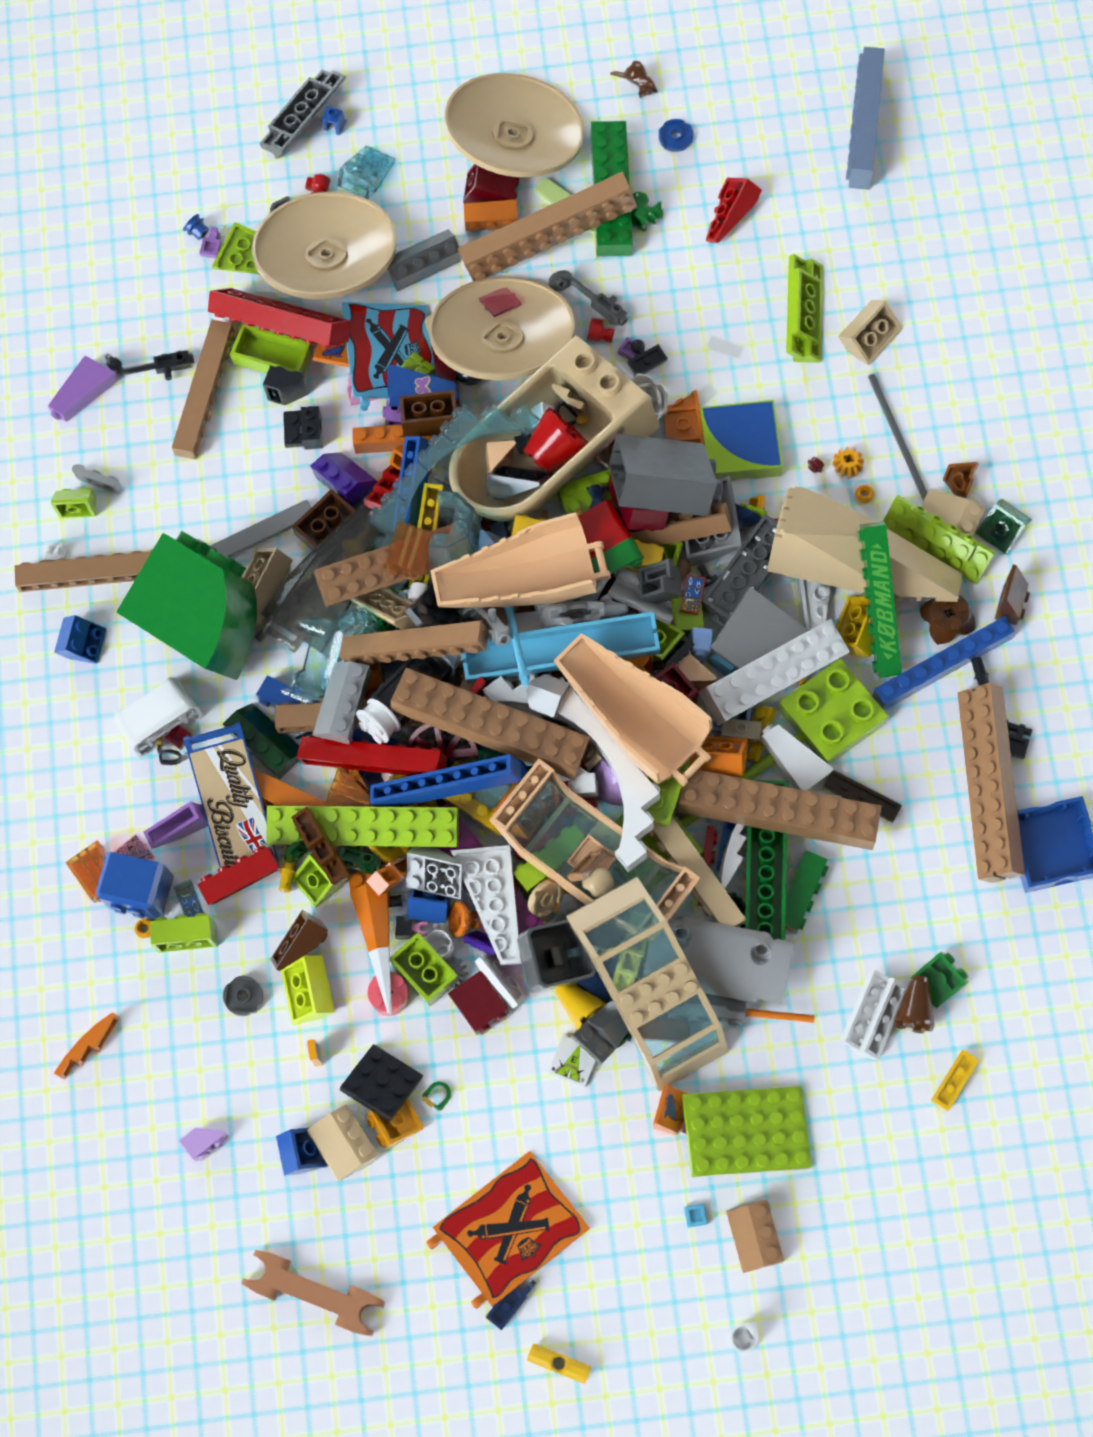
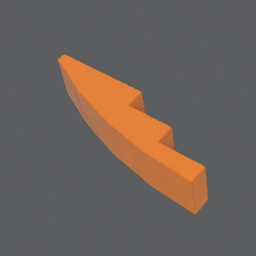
[54,1012,120,1080]

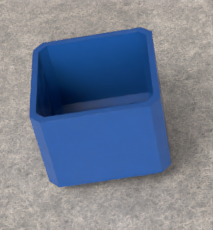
[96,852,174,919]

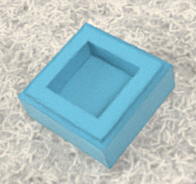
[684,1204,708,1228]

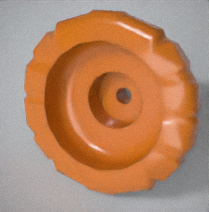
[448,901,481,938]

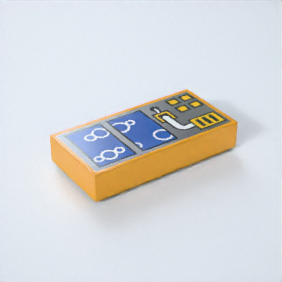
[307,1039,323,1067]

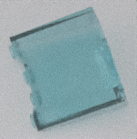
[429,491,483,585]

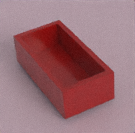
[197,846,282,905]

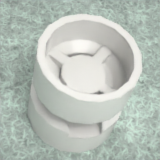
[729,1324,758,1354]

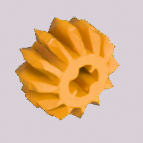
[832,446,864,479]

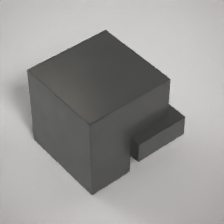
[638,559,682,604]

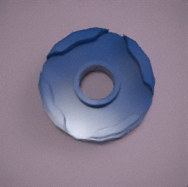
[658,119,693,152]

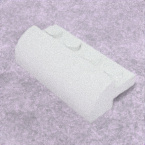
[840,969,907,1060]

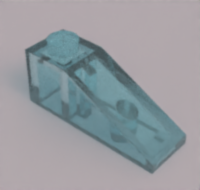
[336,607,382,635]

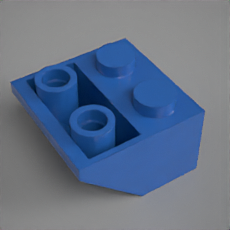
[54,615,106,664]

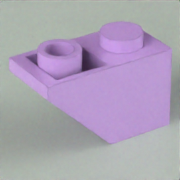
[179,1128,229,1162]

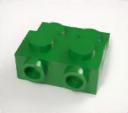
[910,951,969,1009]

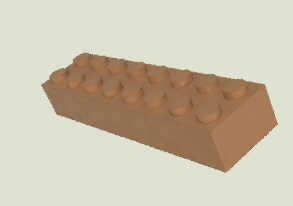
[314,522,472,608]

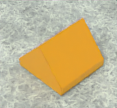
[749,494,766,518]

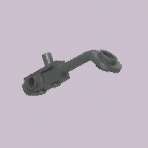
[548,270,628,326]

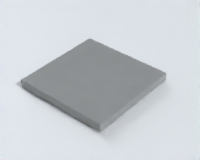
[710,587,809,670]

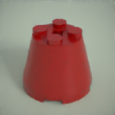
[523,407,588,473]

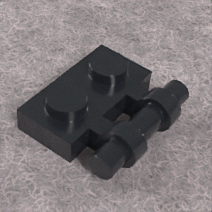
[1007,719,1033,760]

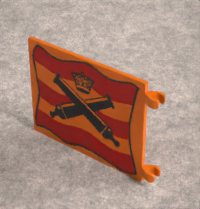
[426,1151,590,1309]

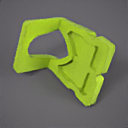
[401,352,435,375]

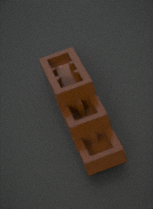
[291,806,350,885]

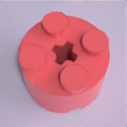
[367,972,410,1016]

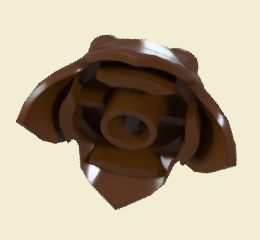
[920,595,976,645]

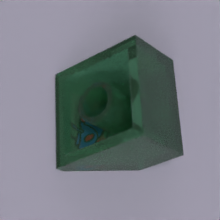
[976,498,1033,554]

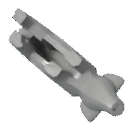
[538,593,628,628]

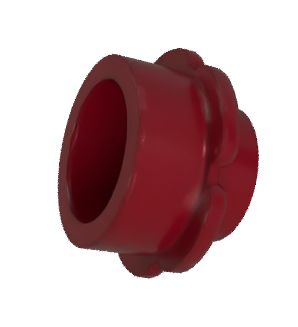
[807,456,825,473]

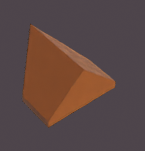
[942,462,979,498]

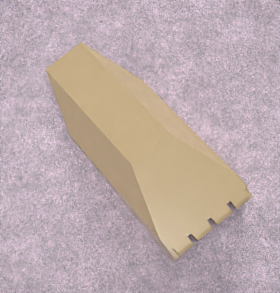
[767,486,962,602]

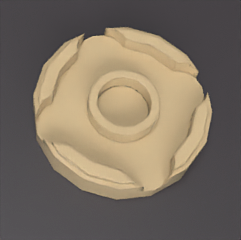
[528,879,562,917]

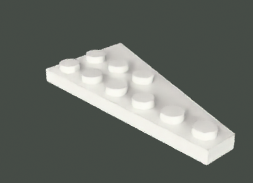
[451,845,521,965]

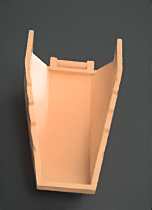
[431,512,611,608]
[554,633,712,787]

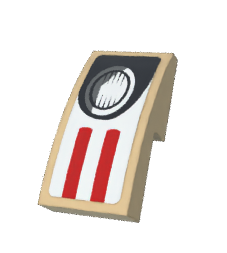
[552,384,587,413]

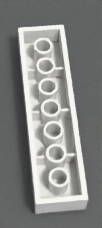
[699,619,850,726]

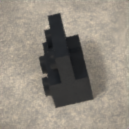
[283,406,323,450]

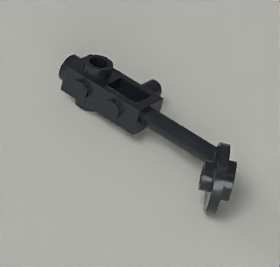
[104,350,195,381]

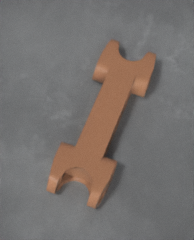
[241,1250,386,1337]

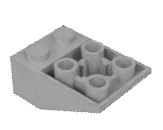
[407,847,463,900]

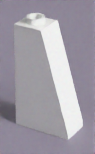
[760,724,834,791]

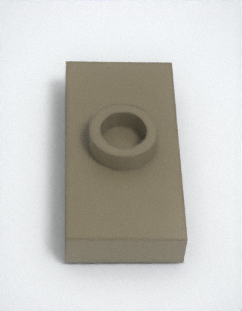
[721,719,762,743]

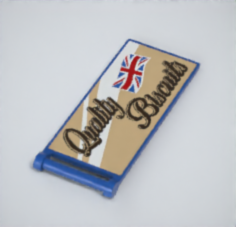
[183,721,280,868]

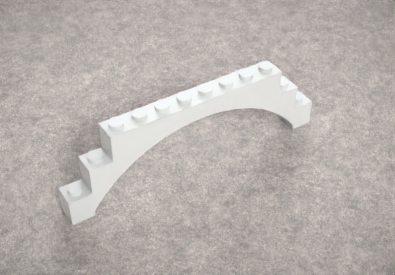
[482,676,661,872]

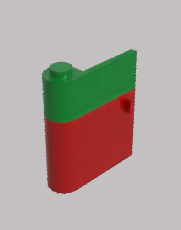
[578,500,644,583]

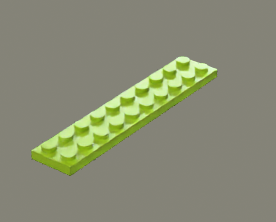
[266,806,459,847]

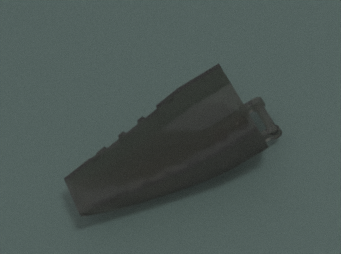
[261,504,393,658]

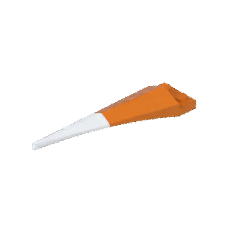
[348,865,392,1015]

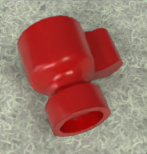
[304,174,331,194]
[587,318,615,343]

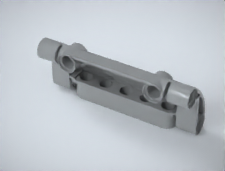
[643,916,794,1004]

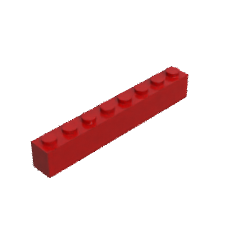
[296,735,448,776]

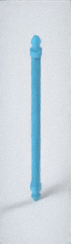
[504,606,530,686]

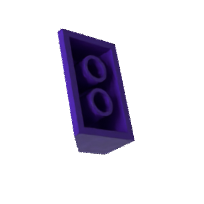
[310,452,378,506]

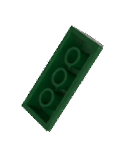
[223,703,300,780]

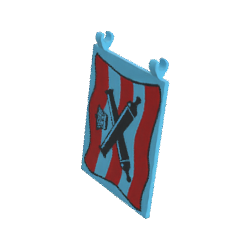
[342,302,436,411]

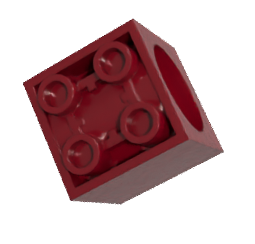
[654,662,698,704]

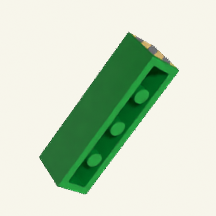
[785,850,829,934]

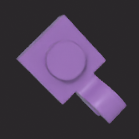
[199,226,222,259]

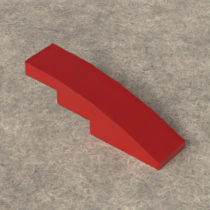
[364,465,400,512]

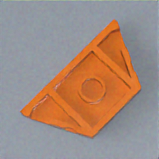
[663,390,704,444]

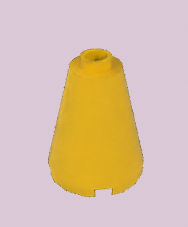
[555,983,607,1030]

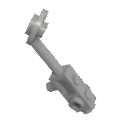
[462,607,511,646]

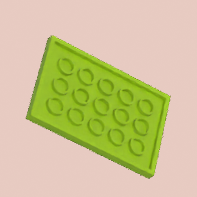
[682,1086,812,1178]

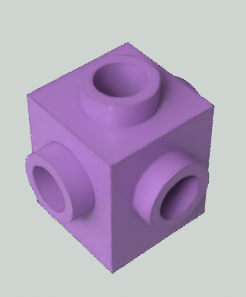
[383,400,402,426]

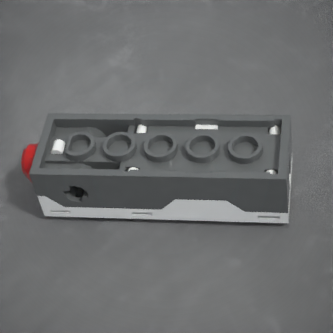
[701,514,779,627]

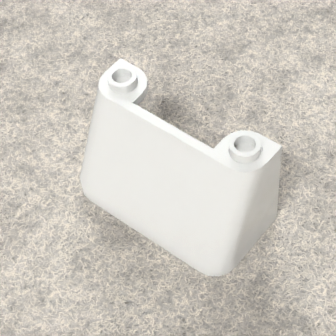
[113,677,203,759]

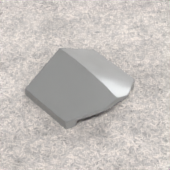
[526,674,570,719]

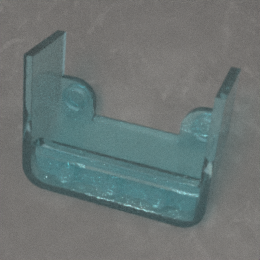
[282,617,351,704]

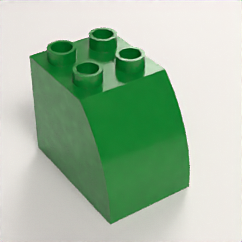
[116,530,257,680]

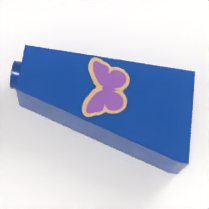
[387,365,459,407]

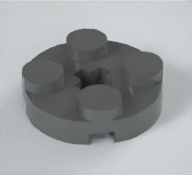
[223,976,263,1016]

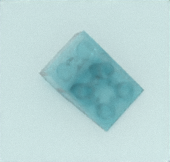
[337,145,396,199]

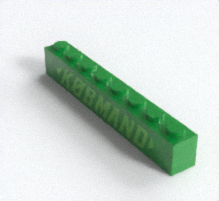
[857,521,902,678]

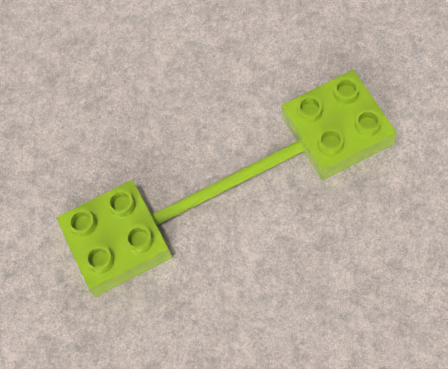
[613,658,889,903]

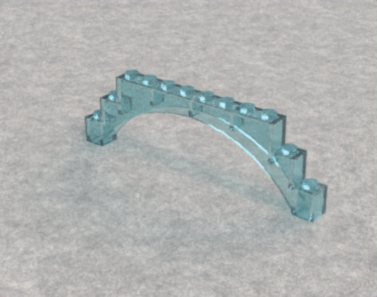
[368,404,540,593]

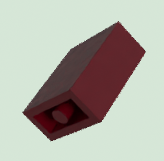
[448,971,509,1036]

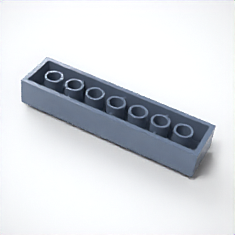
[845,46,885,190]

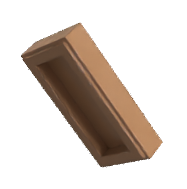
[567,851,606,882]

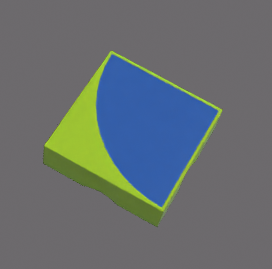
[700,400,783,481]

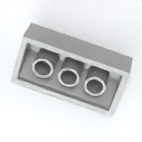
[313,661,371,745]

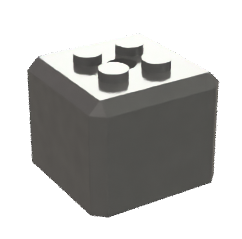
[517,919,597,993]

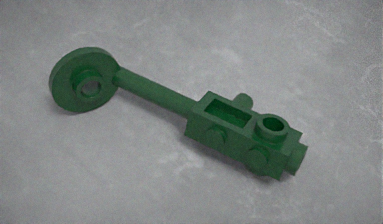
[284,840,382,875]

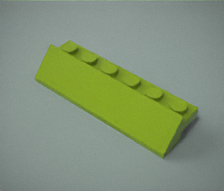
[786,254,823,363]

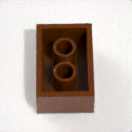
[399,390,459,439]
[292,489,360,558]

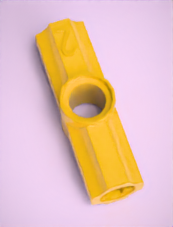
[526,1343,592,1384]

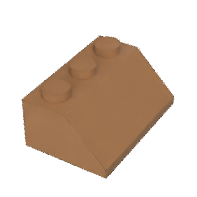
[726,1200,784,1274]

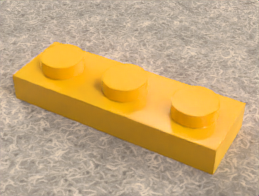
[746,705,776,763]
[930,1049,980,1112]

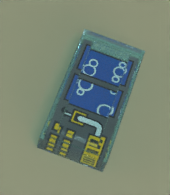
[173,879,205,917]

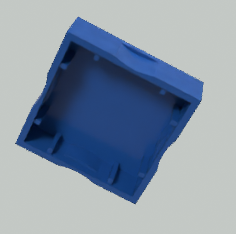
[1017,796,1093,893]

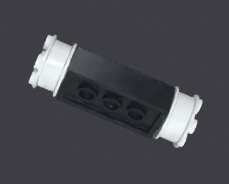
[356,653,464,744]

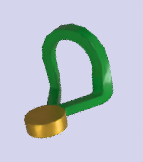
[422,1081,451,1111]

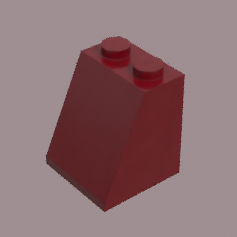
[462,164,520,203]

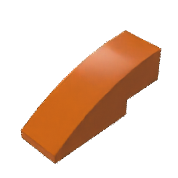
[366,856,407,896]

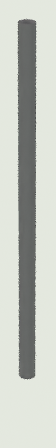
[868,374,927,501]

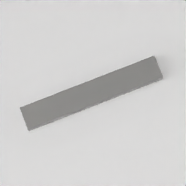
[211,499,311,557]

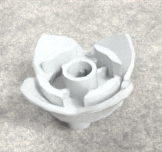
[632,373,668,420]

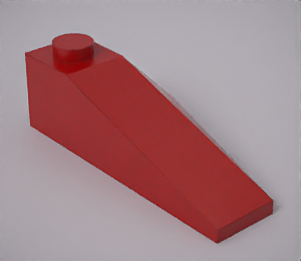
[705,177,762,244]

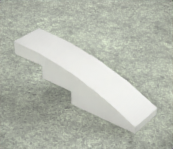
[718,824,746,889]

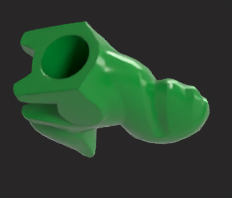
[631,192,664,232]

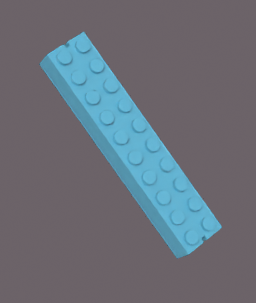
[462,611,660,684]

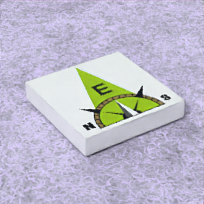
[548,1035,596,1088]

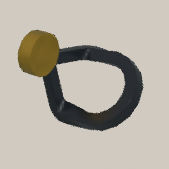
[554,402,588,426]
[157,736,182,765]

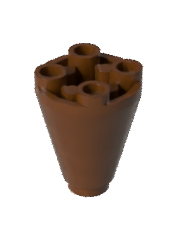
[894,976,935,1034]

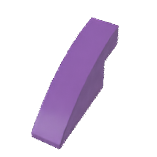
[143,801,208,849]

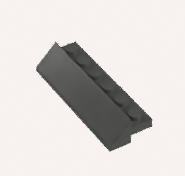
[259,69,346,159]

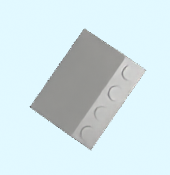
[684,476,742,566]

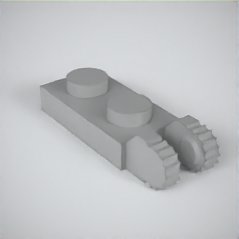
[71,464,123,494]

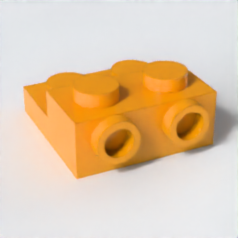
[366,1099,424,1150]

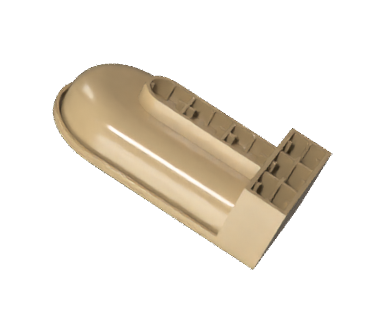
[449,335,660,522]

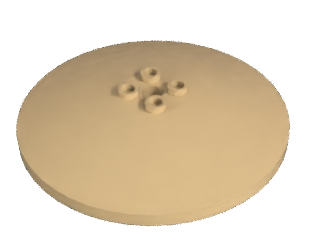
[444,73,584,178]
[252,192,397,299]
[429,276,575,380]

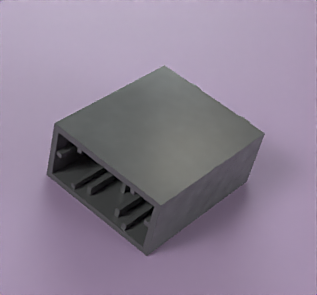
[609,433,723,516]

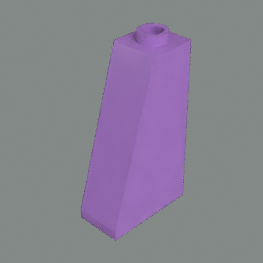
[48,355,118,422]

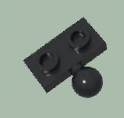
[627,339,668,376]

